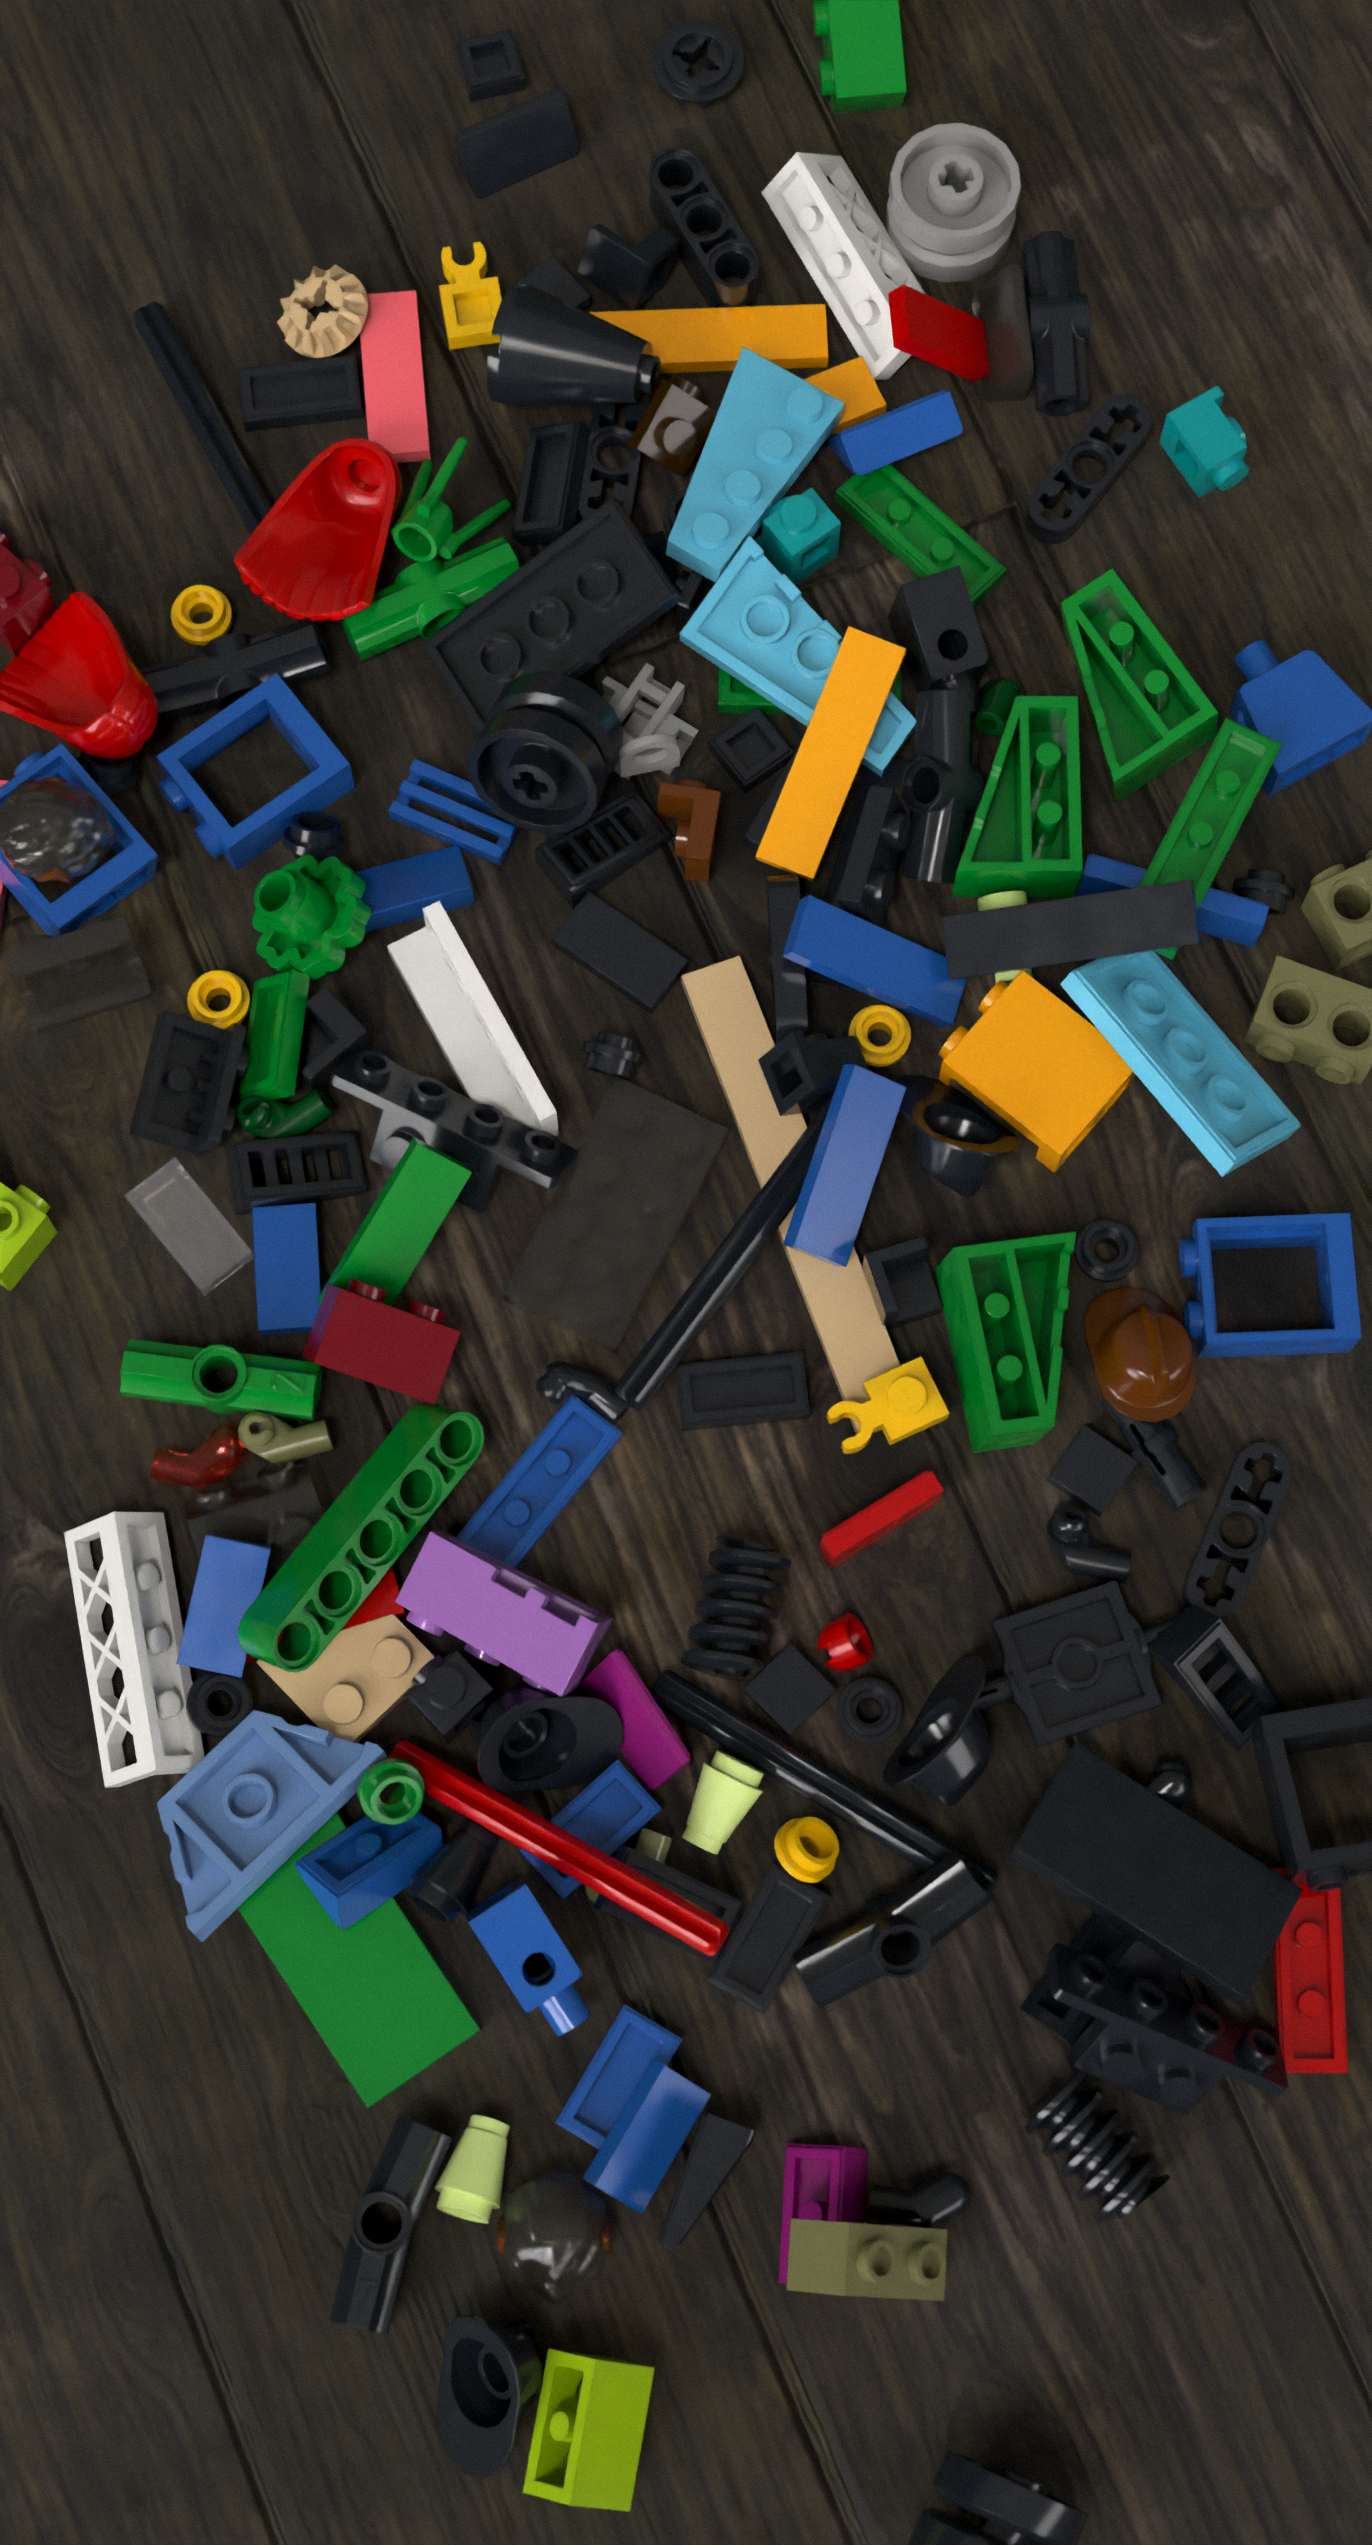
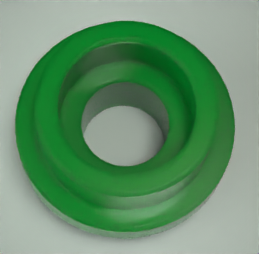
[357,1758,425,1825]

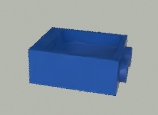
[156,673,355,871]
[0,743,158,948]
[1179,1213,1361,1358]

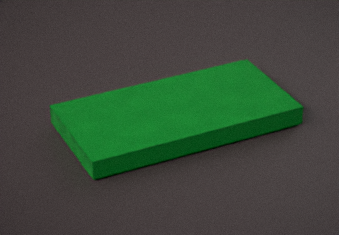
[238,1812,481,2109]

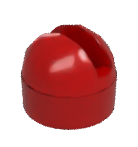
[817,1613,874,1671]

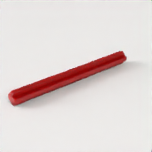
[389,1740,729,1956]

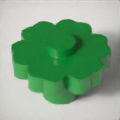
[252,854,371,980]

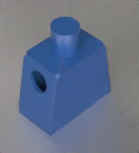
[1230,639,1372,797]
[464,1877,591,2037]

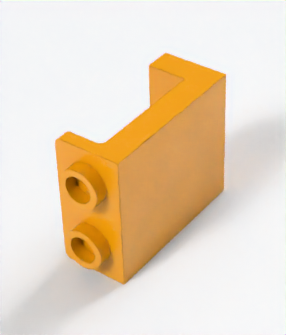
[938,970,1136,1173]

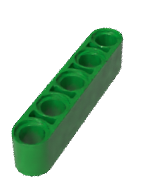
[238,1402,484,1672]

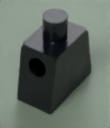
[887,566,990,720]

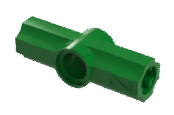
[340,537,520,661]
[120,1339,323,1421]

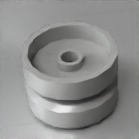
[885,123,1021,283]

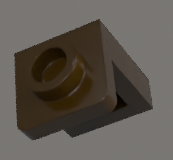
[628,374,717,478]

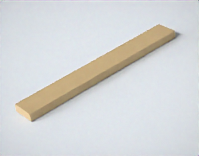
[681,955,901,1435]

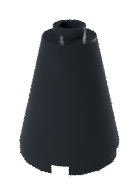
[486,284,661,406]

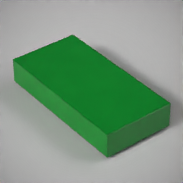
[239,969,310,1100]

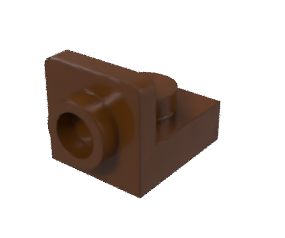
[657,779,721,883]

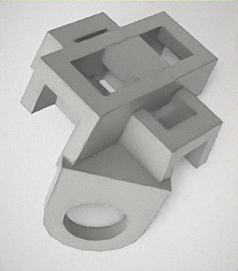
[602,662,698,780]

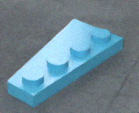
[666,346,845,583]
[680,535,916,777]

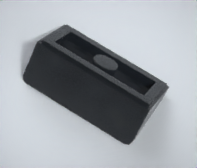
[455,87,579,199]

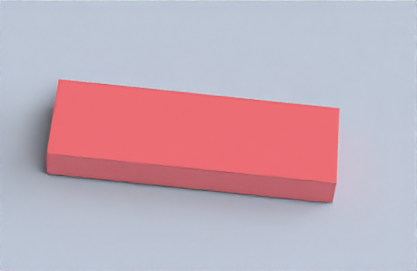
[360,290,431,463]

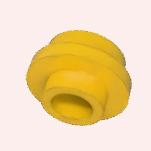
[171,585,233,645]
[187,970,251,1029]
[848,1005,911,1067]
[774,1817,839,1883]

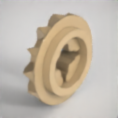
[277,264,368,358]

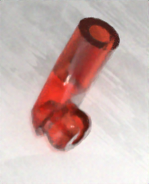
[151,1426,244,1489]

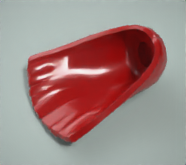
[234,437,403,621]
[0,590,158,760]

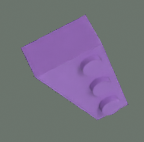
[395,1530,614,1697]

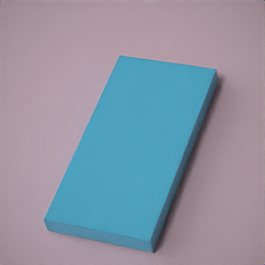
[1060,951,1302,1177]

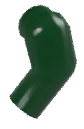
[975,678,1021,736]
[236,1088,335,1139]

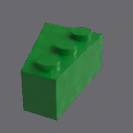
[812,0,907,114]
[1061,569,1218,804]
[951,696,1083,898]
[935,1231,1076,1453]

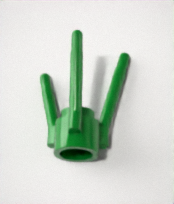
[391,437,511,562]

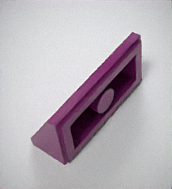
[581,1649,691,1791]
[778,2143,868,2284]

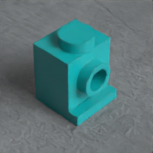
[1159,386,1250,498]
[754,487,841,585]

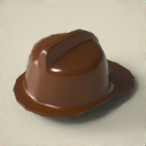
[1084,1287,1196,1422]

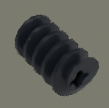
[681,1536,792,1682]
[1025,2069,1171,2223]

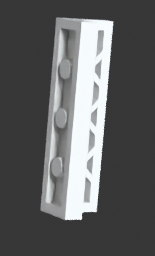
[761,152,925,380]
[387,901,559,1136]
[64,1512,205,1788]

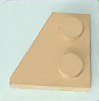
[256,1614,435,1743]

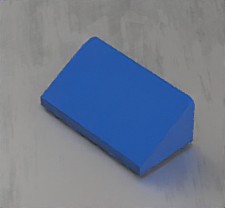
[827,389,963,475]
[355,845,475,933]
[295,1811,442,1930]

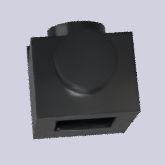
[758,1031,868,1116]
[404,1651,496,1745]

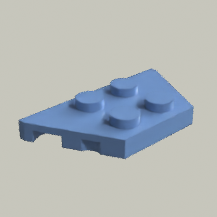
[157,1710,389,1942]

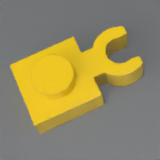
[439,242,502,350]
[826,1356,950,1454]

